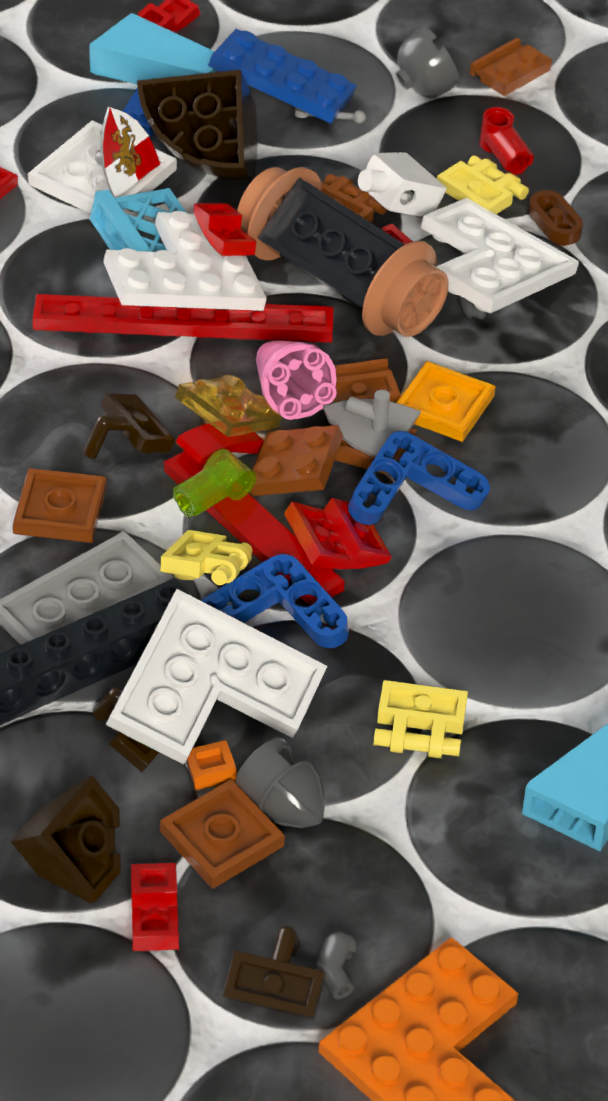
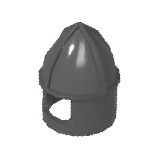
[236,738,326,829]

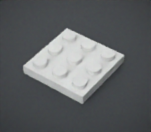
[28,121,177,213]

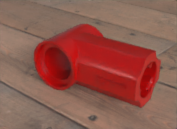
[479,107,534,175]

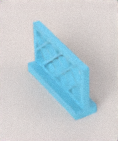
[90,188,188,252]

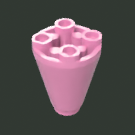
[256,340,337,420]

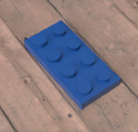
[208,29,357,124]

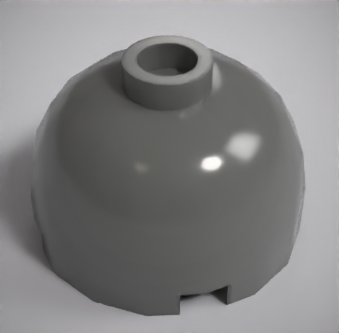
[396,27,459,97]

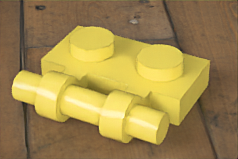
[437,155,529,214]
[160,530,253,585]
[373,680,468,759]

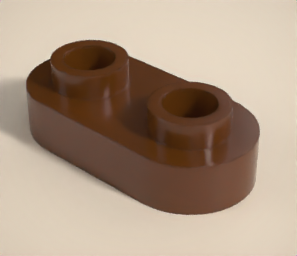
[529,190,583,246]

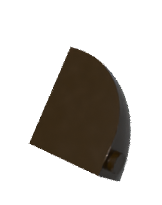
[137,69,257,180]

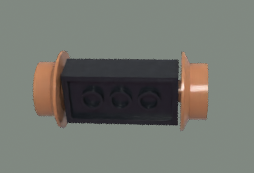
[238,167,449,337]

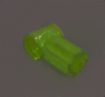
[173,449,256,518]

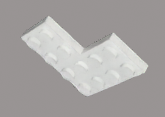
[421,198,579,313]
[103,211,267,311]
[106,589,327,765]

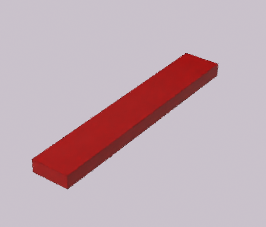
[164,451,345,606]

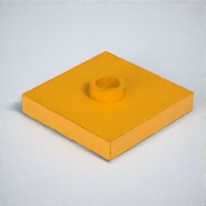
[397,361,496,442]

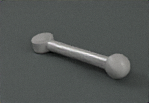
[295,108,366,124]

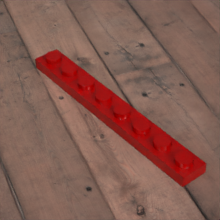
[32,294,334,343]

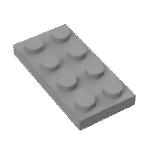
[0,531,174,645]

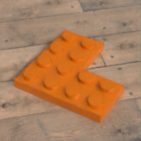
[318,937,518,1101]

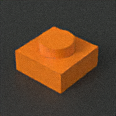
[186,740,237,790]

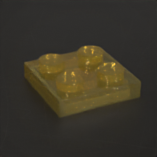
[175,375,282,437]

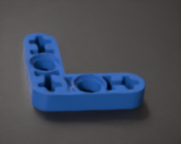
[348,431,490,525]
[200,554,349,648]

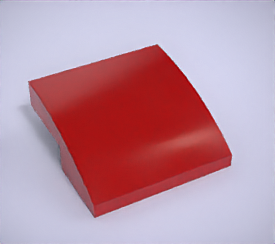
[284,498,392,569]

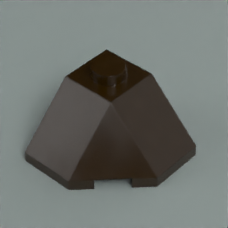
[11,775,121,903]

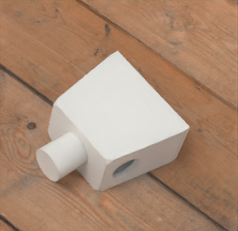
[358,152,447,217]

